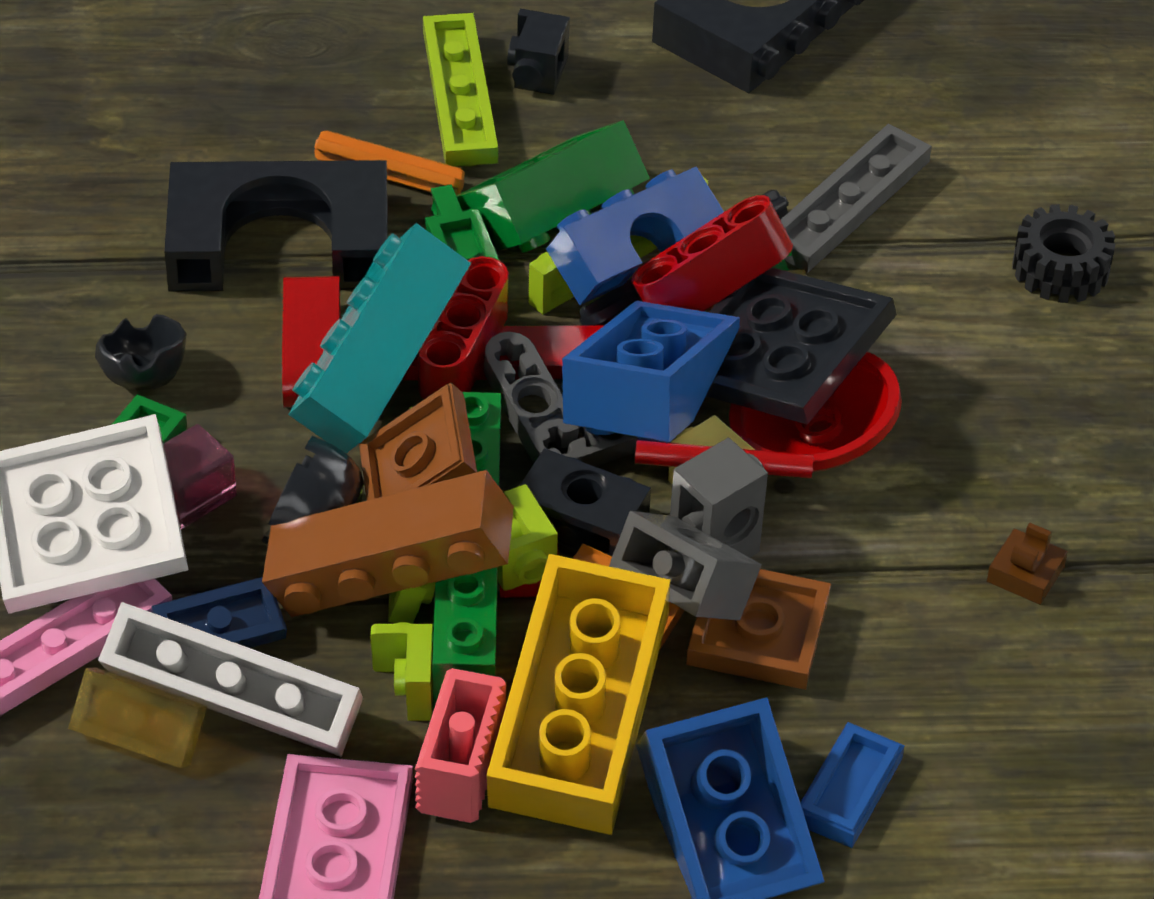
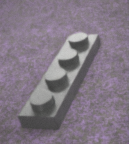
[781,123,932,273]

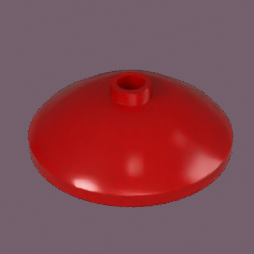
[729,352,902,472]

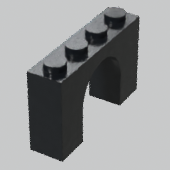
[652,0,864,94]
[164,160,388,291]

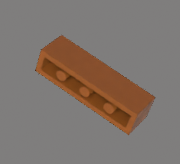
[262,470,514,617]

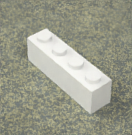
[98,602,363,757]

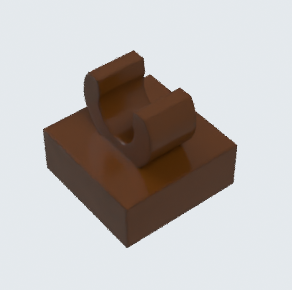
[987,523,1068,605]

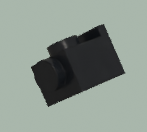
[507,8,570,95]

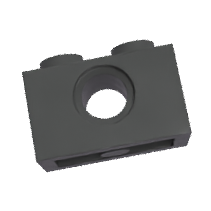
[670,437,768,558]
[609,511,762,620]

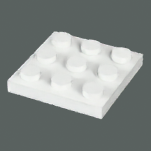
[0,414,189,614]

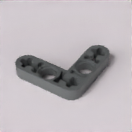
[483,332,676,467]

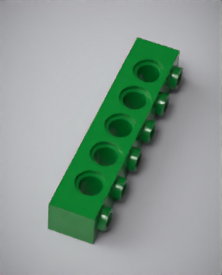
[432,392,501,710]

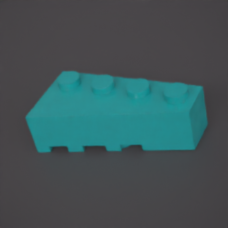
[288,223,471,454]

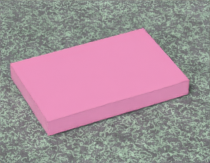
[259,754,413,899]

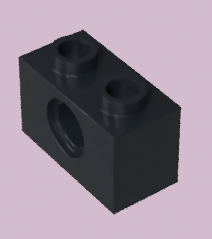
[519,448,651,557]

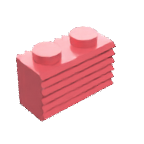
[415,668,506,823]

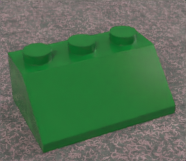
[456,120,650,253]

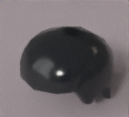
[95,314,187,390]

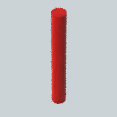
[635,440,814,478]

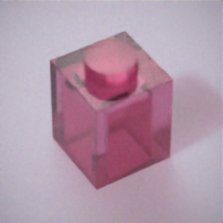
[163,423,237,529]

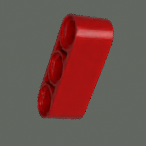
[632,195,793,311]
[418,256,509,400]
[282,276,341,408]

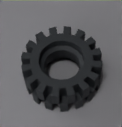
[1012,204,1116,303]

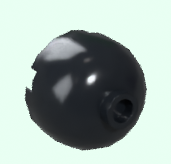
[262,435,364,545]

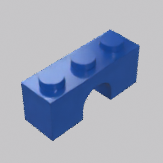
[546,167,724,305]

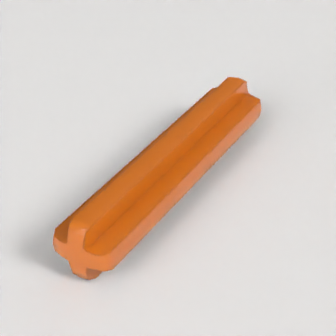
[314,130,465,195]

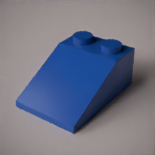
[562,301,740,443]
[636,697,825,899]

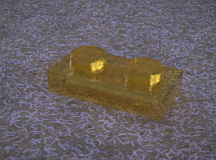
[68,667,207,768]

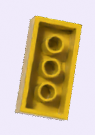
[486,554,671,835]

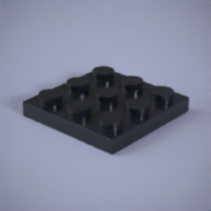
[706,268,897,425]

